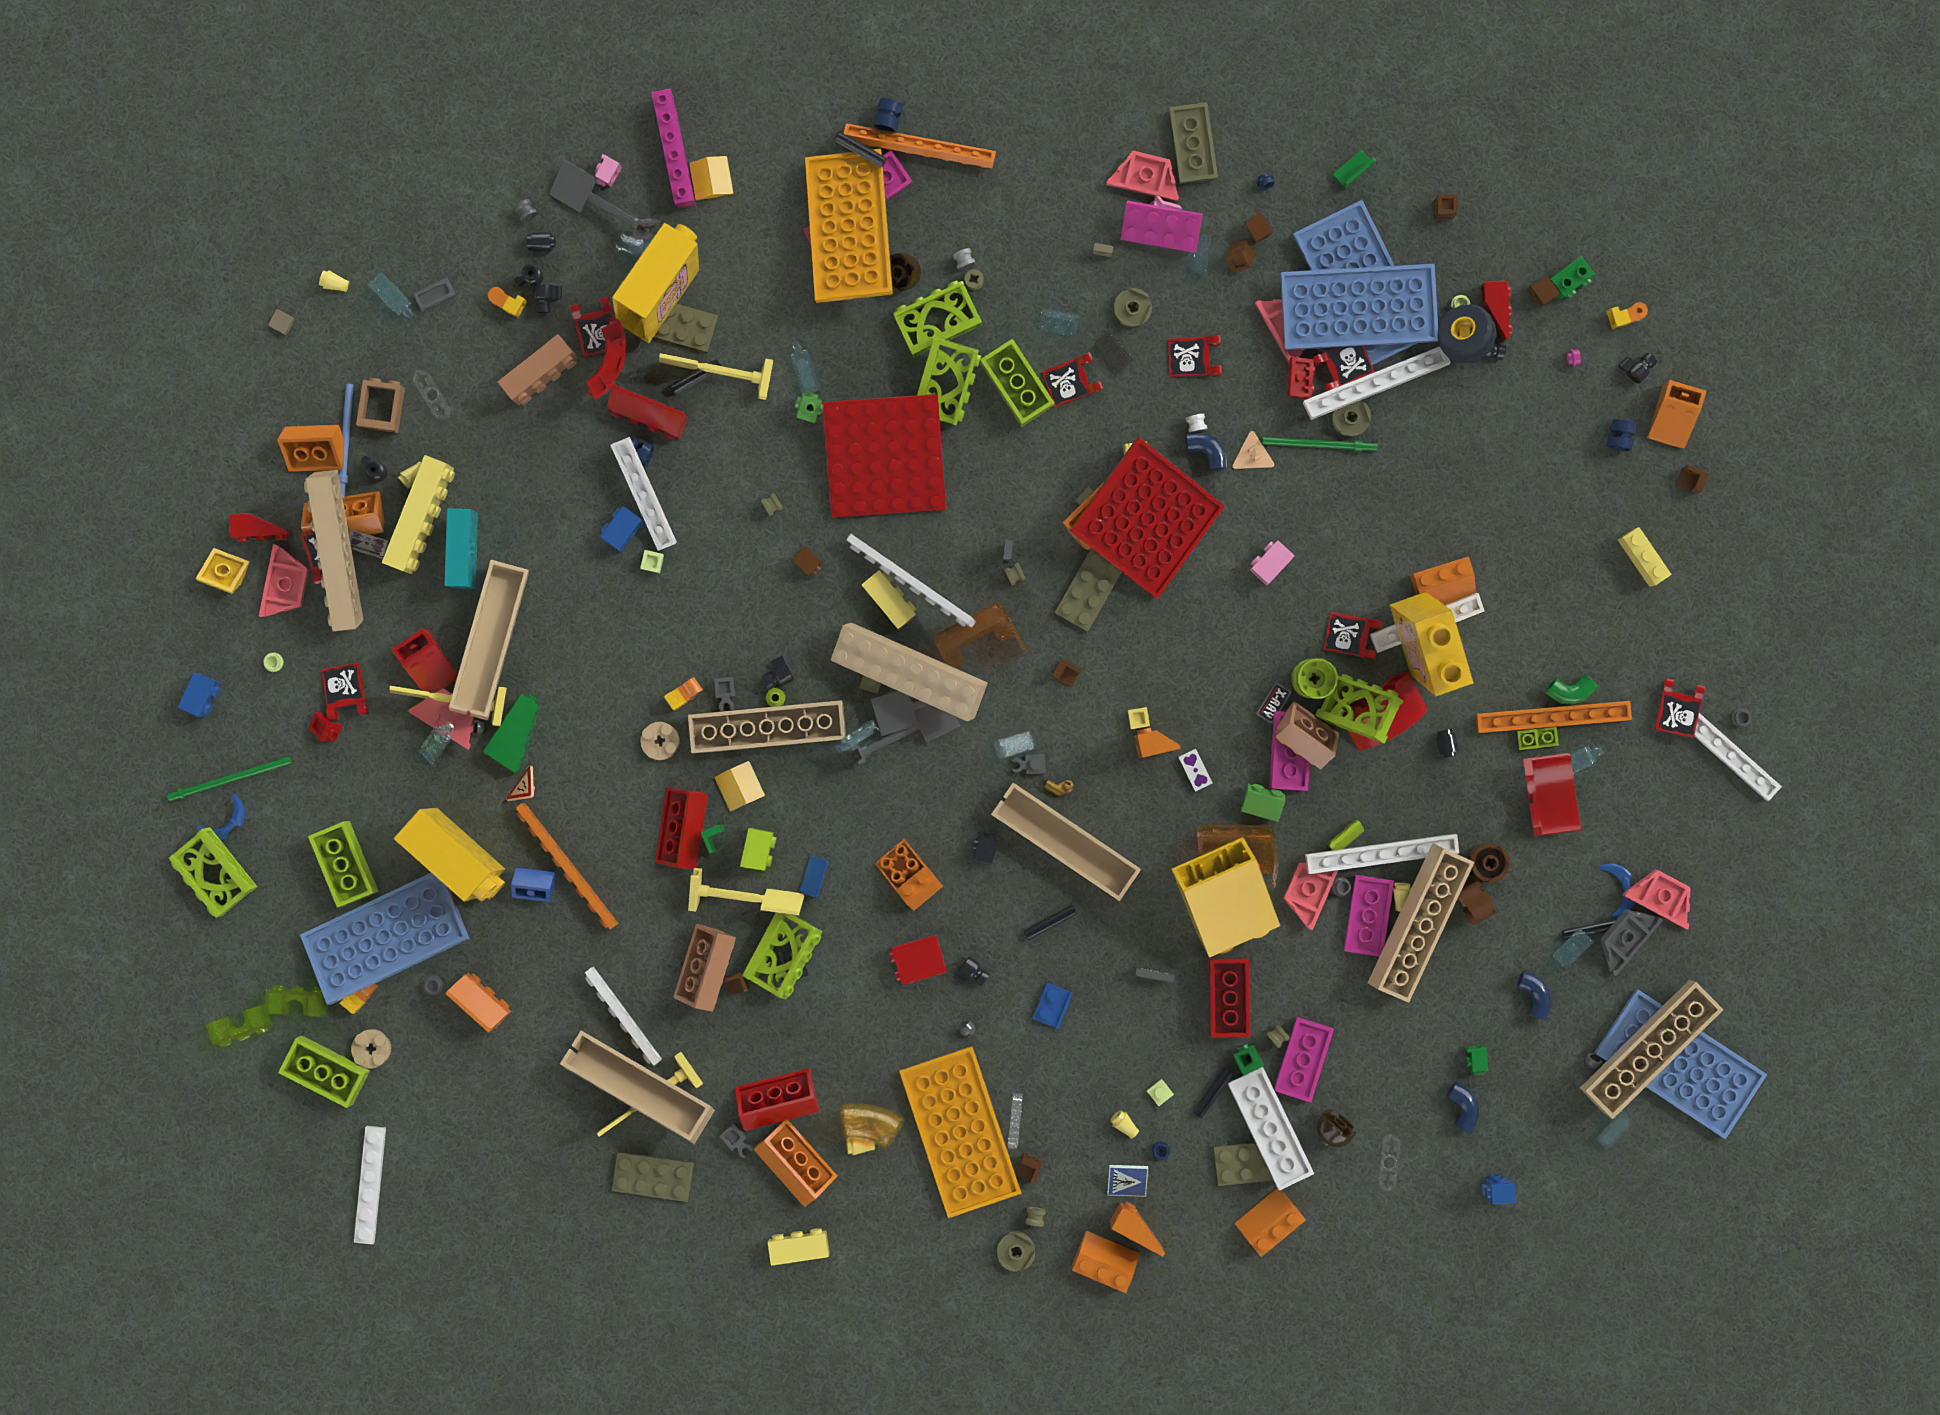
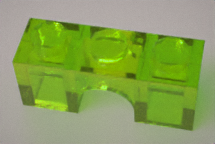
[265,985,328,1016]
[206,1004,273,1047]

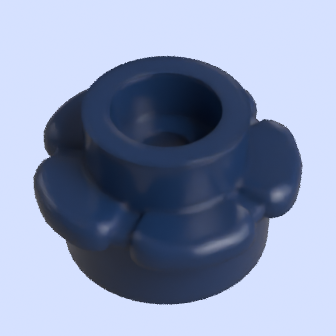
[1257,173,1275,191]
[1151,1141,1170,1160]

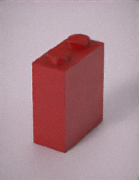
[889,934,947,985]

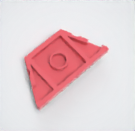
[1106,151,1179,202]
[1255,300,1304,363]
[259,544,309,617]
[408,688,475,750]
[1283,863,1338,930]
[1623,869,1690,930]

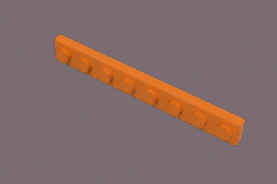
[843,123,996,168]
[1476,701,1632,733]
[516,803,619,929]

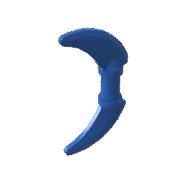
[197,794,245,841]
[1599,864,1635,918]

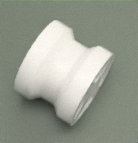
[1186,414,1207,433]

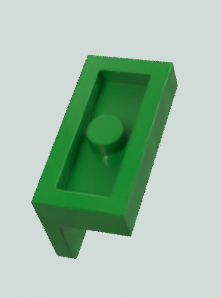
[1332,150,1376,190]
[701,824,725,854]

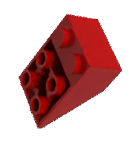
[392,628,458,693]

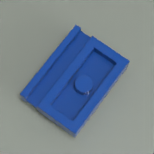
[1033,982,1073,1029]

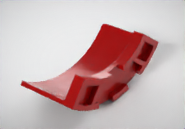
[585,317,626,399]
[1343,672,1428,751]
[1523,753,1581,837]

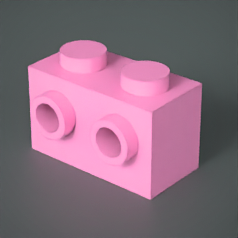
[1250,541,1295,585]

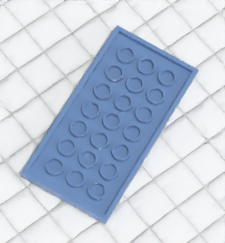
[1293,200,1417,365]
[1280,264,1438,350]
[300,873,470,1005]
[1594,989,1767,1139]

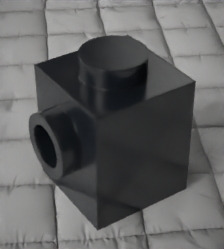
[972,833,998,864]

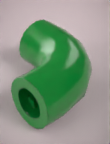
[1544,675,1598,705]

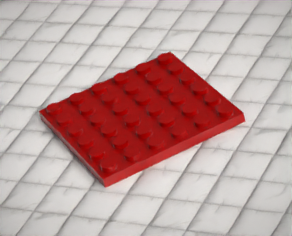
[822,394,946,517]
[1069,437,1225,599]

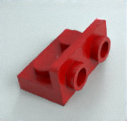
[1287,357,1315,400]

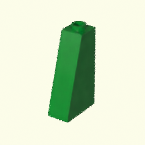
[483,693,541,773]

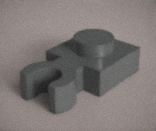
[714,677,736,711]
[1012,754,1046,774]
[719,1123,753,1158]

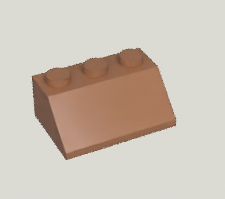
[1275,701,1339,769]

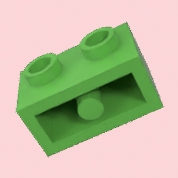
[1241,784,1285,822]

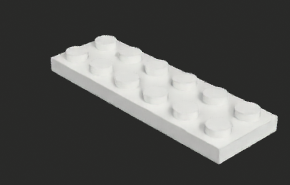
[1228,1067,1314,1191]

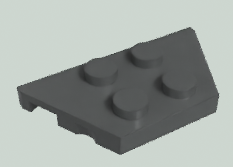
[1601,910,1663,976]

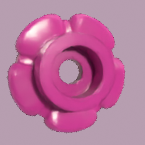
[1567,348,1581,367]

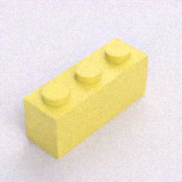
[1617,527,1672,587]
[862,570,917,630]
[768,1228,830,1266]

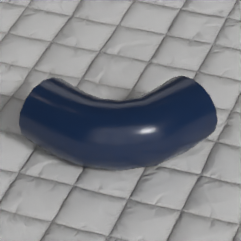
[1186,432,1227,470]
[1517,970,1551,1021]
[1446,1081,1479,1134]

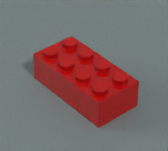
[1208,957,1250,1037]

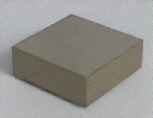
[1092,243,1113,257]
[268,309,295,335]

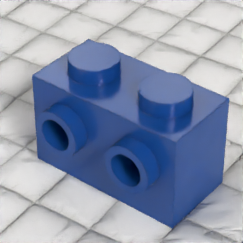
[600,506,644,552]
[178,672,221,717]
[511,867,555,902]
[1481,1174,1516,1204]

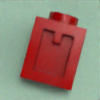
[308,712,343,741]

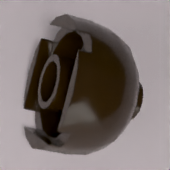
[890,253,921,292]
[1317,1109,1356,1147]

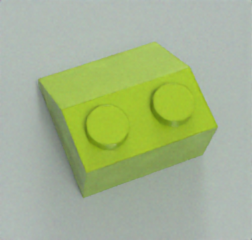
[740,828,777,871]

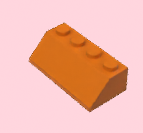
[301,491,385,535]
[753,1120,837,1207]

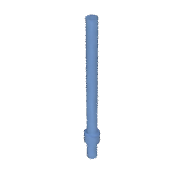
[338,384,354,498]

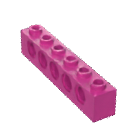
[651,88,696,209]

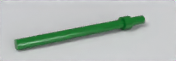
[1262,437,1378,452]

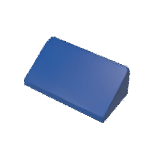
[799,855,829,898]

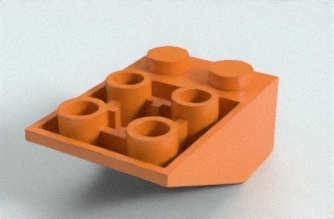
[1647,380,1706,449]
[875,839,943,911]

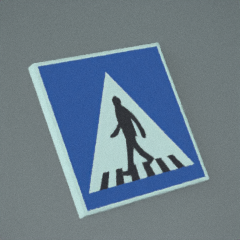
[1107,1165,1148,1197]

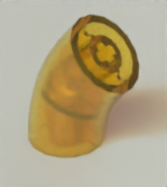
[839,1103,905,1149]

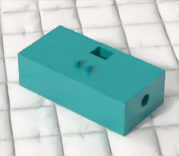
[445,508,478,589]

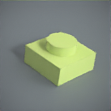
[640,550,664,573]
[1147,1078,1174,1106]

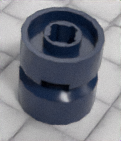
[873,98,903,132]
[1606,419,1637,452]
[627,435,654,468]

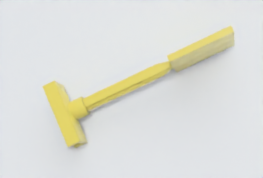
[659,353,773,400]
[390,686,506,727]
[688,868,805,915]
[597,1052,703,1136]

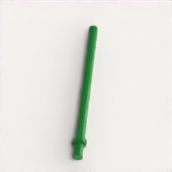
[167,757,292,801]

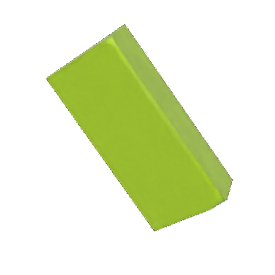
[1327,820,1364,851]

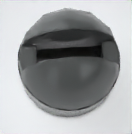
[472,720,485,735]
[958,1020,975,1037]
[1585,1053,1602,1070]

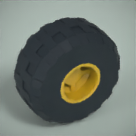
[1438,304,1497,363]

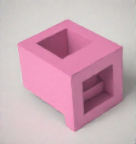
[595,154,622,187]

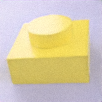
[1127,707,1150,729]

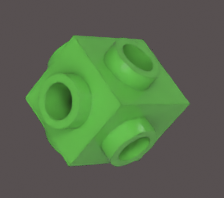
[795,392,823,423]

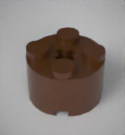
[1467,843,1510,882]
[1457,879,1497,925]

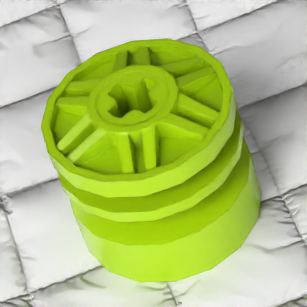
[1291,659,1338,699]

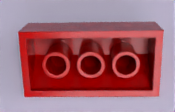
[607,384,688,440]
[655,787,708,869]
[735,1068,820,1131]

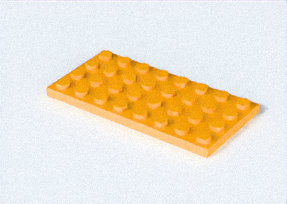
[805,149,893,303]
[899,1046,1021,1218]

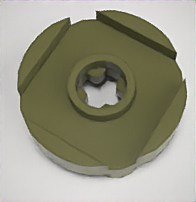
[1114,288,1152,327]
[1332,401,1371,437]
[997,1231,1035,1272]

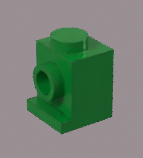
[1234,1044,1265,1076]
[1464,1046,1488,1075]

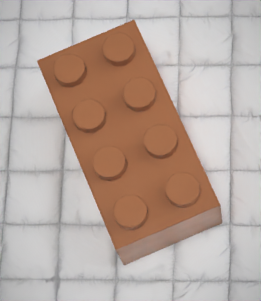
[498,334,578,405]
[673,924,736,1012]

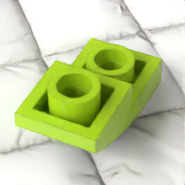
[1517,727,1559,750]

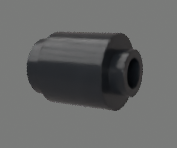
[527,232,556,252]
[1436,729,1459,758]

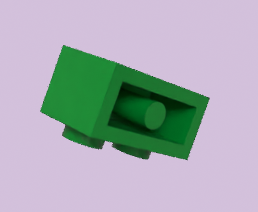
[1550,256,1595,300]

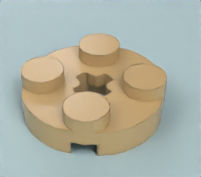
[641,722,680,760]
[351,1029,391,1068]

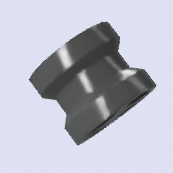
[513,199,537,223]

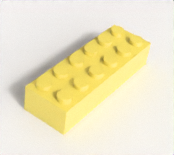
[382,455,455,574]

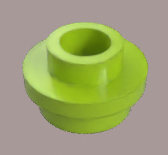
[766,688,785,707]

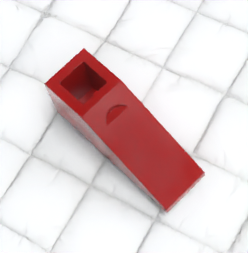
[1481,281,1512,341]
[229,513,293,542]

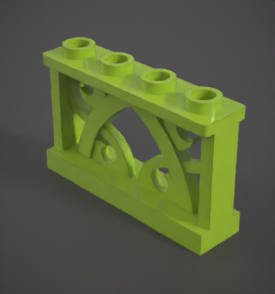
[893,281,982,357]
[917,336,981,425]
[1315,674,1403,744]
[169,827,257,918]
[743,912,822,999]

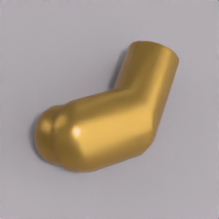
[1044,780,1073,796]

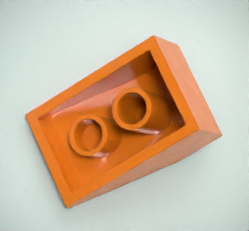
[1110,1201,1165,1257]

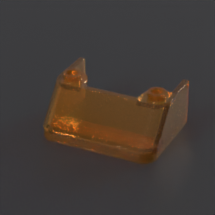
[935,603,1027,668]
[1196,825,1278,887]

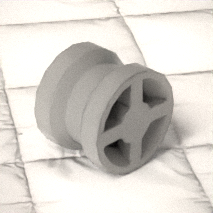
[953,248,976,270]

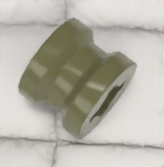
[965,269,983,291]
[761,492,783,516]
[1004,562,1026,586]
[1266,1024,1290,1048]
[1025,1207,1046,1227]

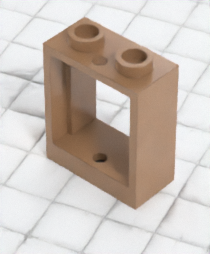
[356,378,405,433]

